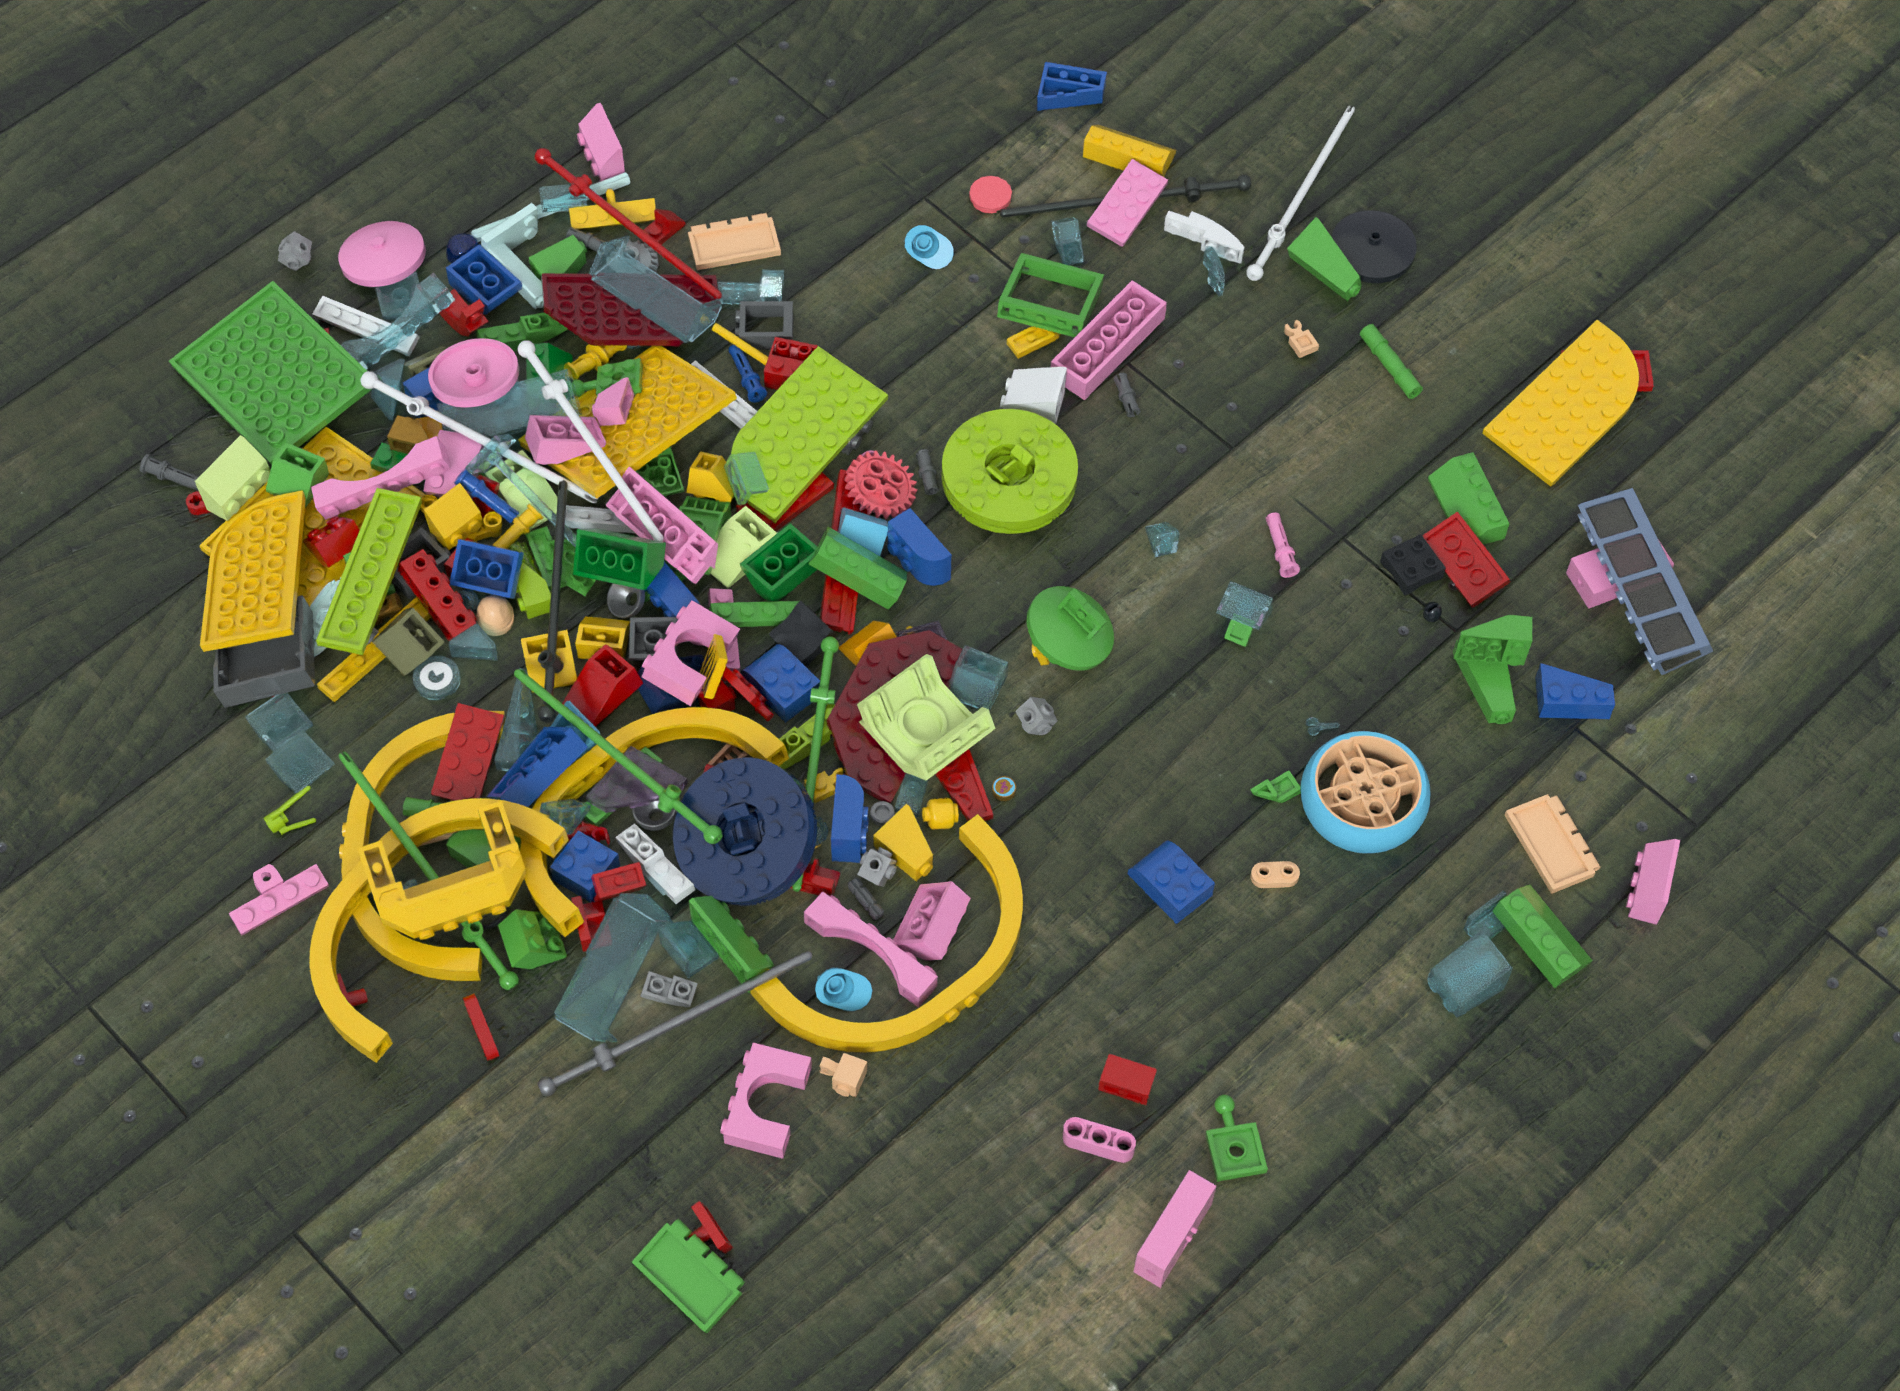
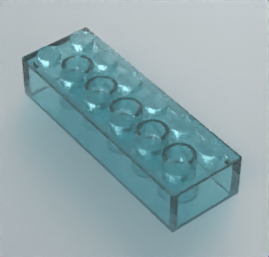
[437,369,582,439]

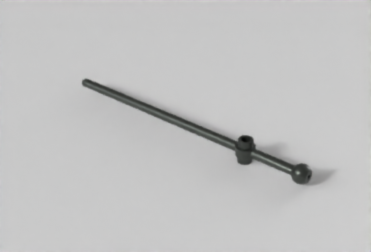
[1000,175,1251,217]
[538,480,568,723]

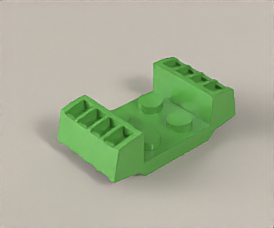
[664,496,731,575]

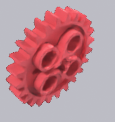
[844,451,917,520]

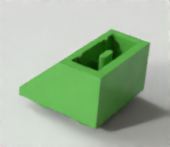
[266,442,329,508]
[498,909,567,969]

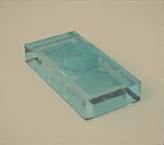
[717,281,761,304]
[895,773,929,817]

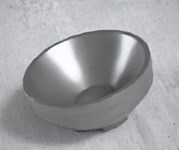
[607,583,645,618]
[632,790,676,831]

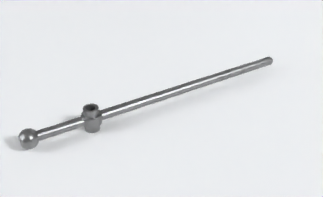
[537,951,812,1096]

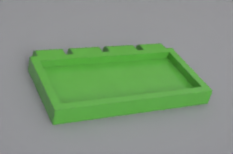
[632,1219,745,1333]

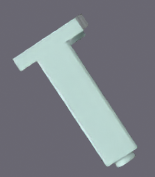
[481,203,543,309]

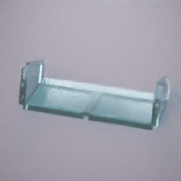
[589,236,723,343]
[554,893,676,1042]

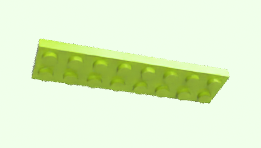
[316,488,422,655]

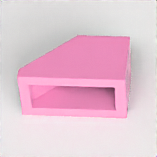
[592,378,635,426]

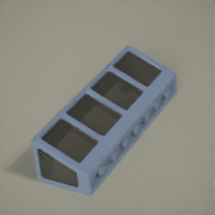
[1577,488,1713,675]

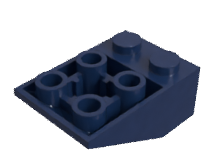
[638,654,705,714]

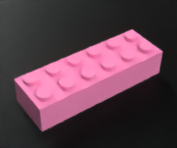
[1051,281,1167,400]

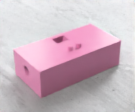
[1566,534,1674,609]
[1134,1170,1216,1288]

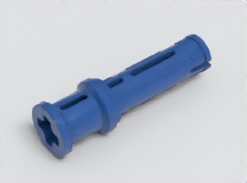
[728,345,767,403]
[454,467,519,523]

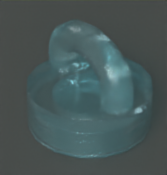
[459,589,480,612]

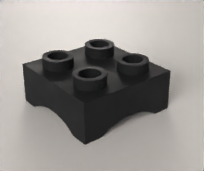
[1380,534,1446,596]
[769,600,837,667]

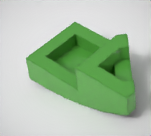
[1250,770,1301,803]

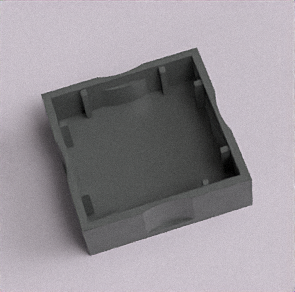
[213,595,315,708]

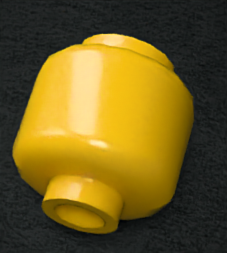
[922,798,959,830]

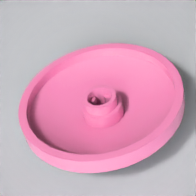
[338,221,426,287]
[428,338,519,408]

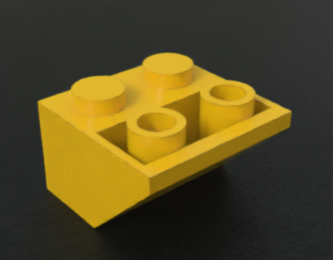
[687,452,738,502]
[575,616,630,659]
[521,630,577,693]

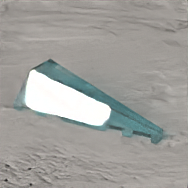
[495,668,538,771]

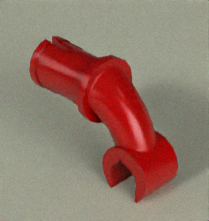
[565,821,610,845]

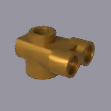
[374,593,403,626]

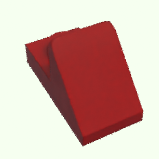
[643,209,686,245]

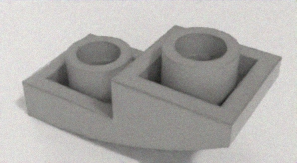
[640,971,698,1007]

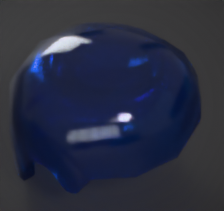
[446,233,479,263]

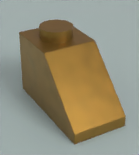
[387,415,429,454]

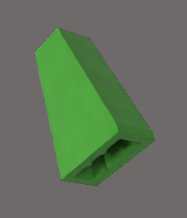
[1287,217,1362,301]
[1453,640,1516,724]

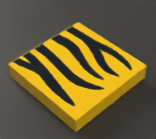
[700,634,728,699]

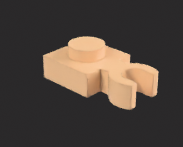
[1284,320,1319,358]

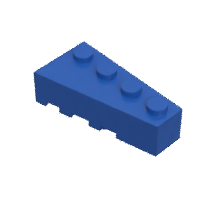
[487,727,588,807]

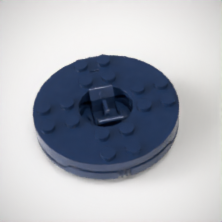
[673,757,817,906]

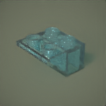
[948,645,1008,711]

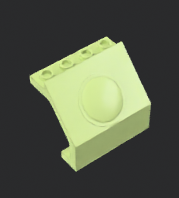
[857,654,995,780]

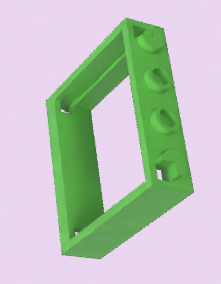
[997,253,1104,338]

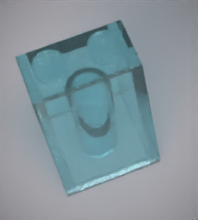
[1427,930,1513,1018]

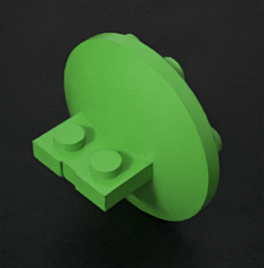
[1027,586,1114,670]

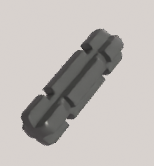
[848,878,884,920]

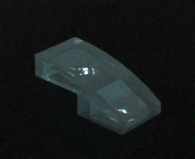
[1203,247,1225,296]

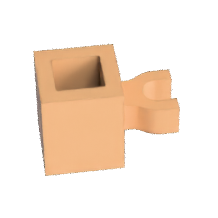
[820,1053,867,1097]

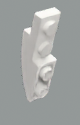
[1164,211,1244,264]
[615,824,695,904]

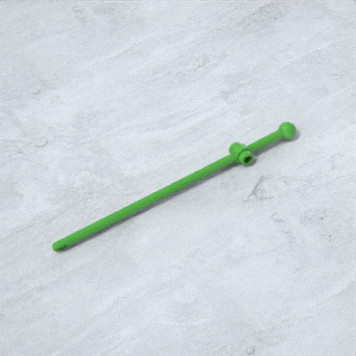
[792,637,839,892]
[514,669,722,844]
[339,751,519,990]

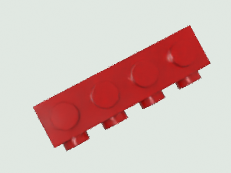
[398,549,477,645]

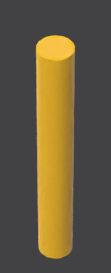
[712,323,768,366]

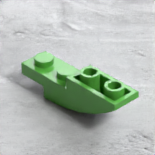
[476,313,567,352]

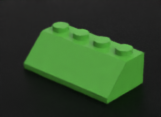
[1428,452,1509,545]
[809,527,907,610]
[1492,885,1593,988]
[689,896,774,993]

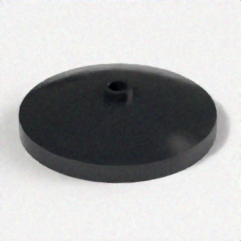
[1332,210,1417,283]

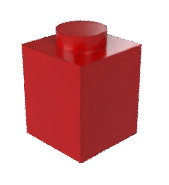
[698,680,736,712]

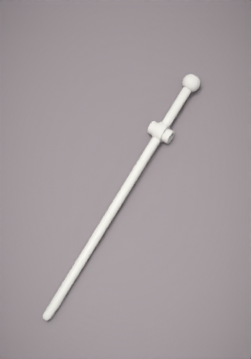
[1246,106,1355,281]
[518,340,664,542]
[361,371,598,503]

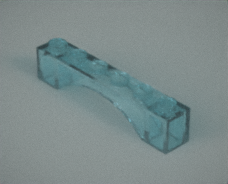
[341,273,455,369]

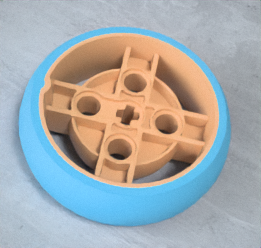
[1301,731,1430,853]

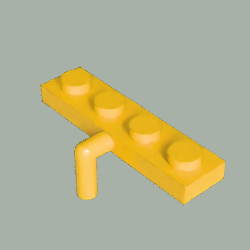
[569,189,656,230]

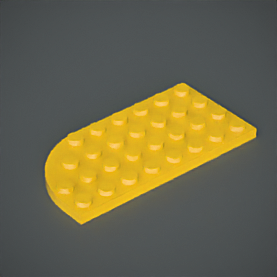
[1482,320,1639,487]
[200,490,306,652]

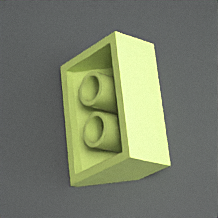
[195,435,271,521]

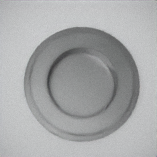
[870,801,894,826]

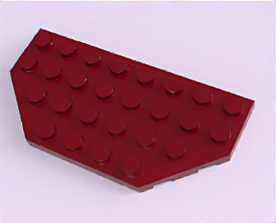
[541,273,720,346]
[826,630,970,803]

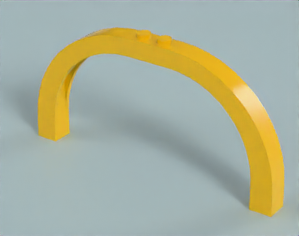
[520,707,789,937]
[339,711,507,981]
[310,799,569,1063]
[750,814,1023,1053]

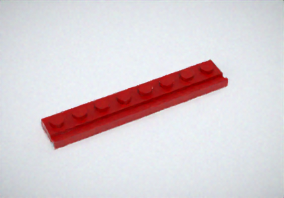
[820,469,869,635]

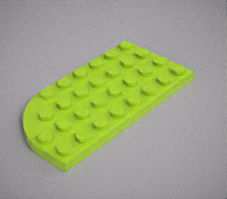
[731,346,888,523]

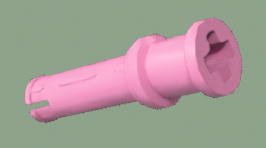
[1266,513,1300,578]

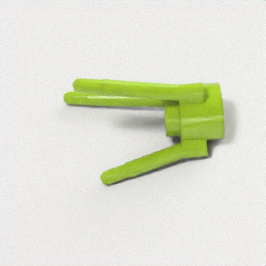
[263,786,316,835]

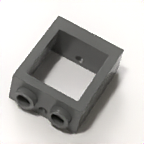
[735,301,793,350]
[392,528,451,600]

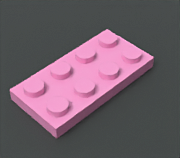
[1087,159,1168,247]

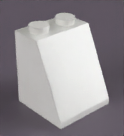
[1000,367,1067,424]

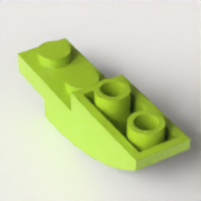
[779,704,835,769]

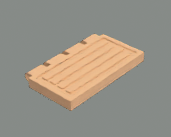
[688,213,781,270]
[1505,794,1600,894]

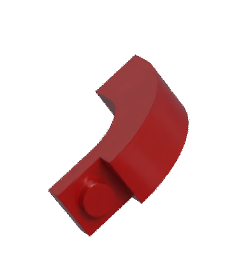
[435,289,488,336]

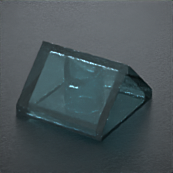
[371,359,405,420]
[1216,581,1273,630]
[658,921,719,979]

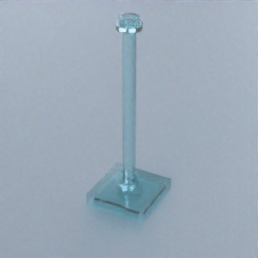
[465,434,576,553]

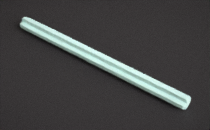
[471,172,630,242]

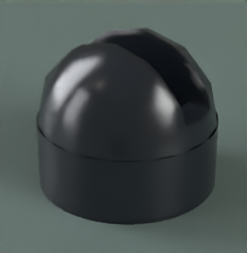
[1423,602,1442,622]

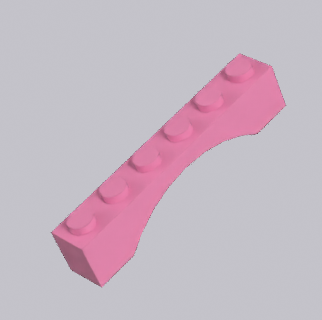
[311,436,451,519]
[804,892,937,1008]

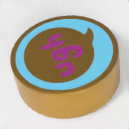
[992,776,1016,801]

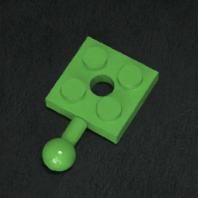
[568,358,643,397]
[1205,1095,1268,1182]

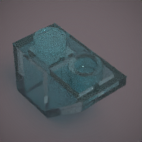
[1052,217,1084,265]

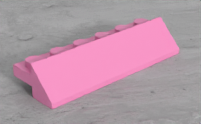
[606,467,718,584]

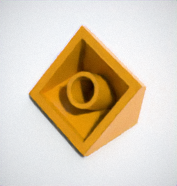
[839,621,897,666]

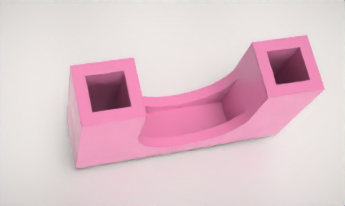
[642,601,740,706]
[720,1043,812,1159]

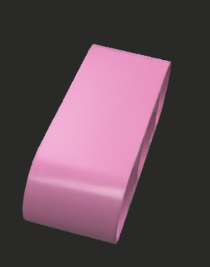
[1062,1117,1136,1163]

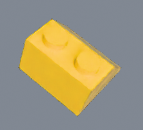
[423,483,484,551]

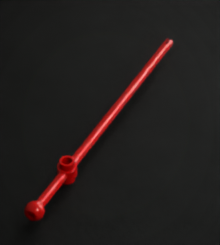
[535,148,722,299]

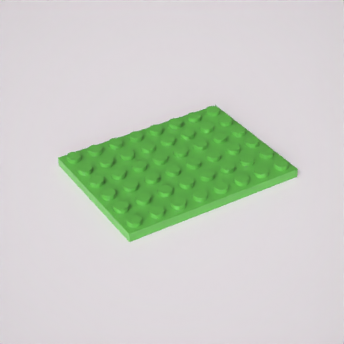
[169,281,372,466]

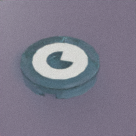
[413,656,461,700]

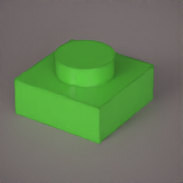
[1224,616,1255,647]

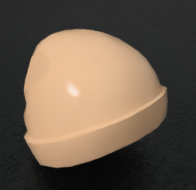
[476,595,514,636]

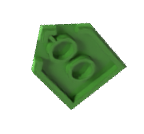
[543,539,596,596]

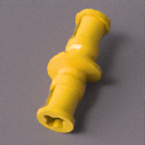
[564,344,627,380]

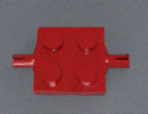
[722,666,774,721]

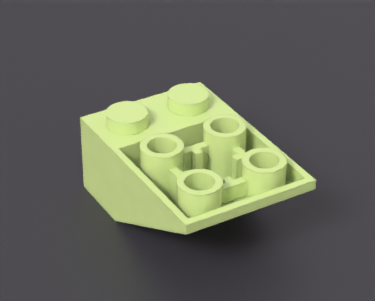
[485,450,558,531]
[710,506,777,589]

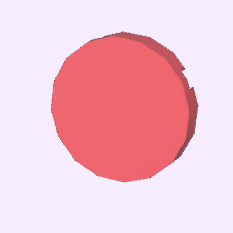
[969,176,1012,214]

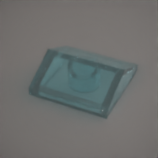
[375,272,426,320]
[245,693,313,752]
[265,729,335,794]

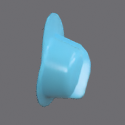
[905,225,953,269]
[815,968,872,1011]

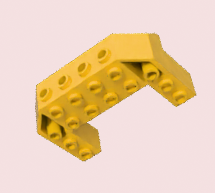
[357,800,526,940]

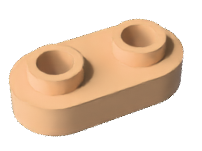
[1251,861,1300,888]

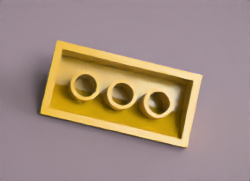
[1083,125,1176,177]

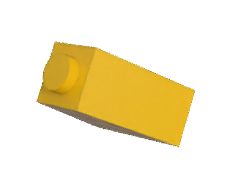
[873,804,933,881]

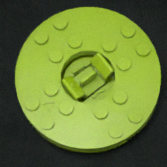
[942,409,1078,534]

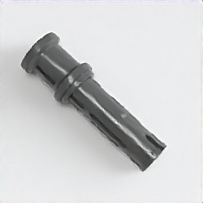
[140,454,199,491]

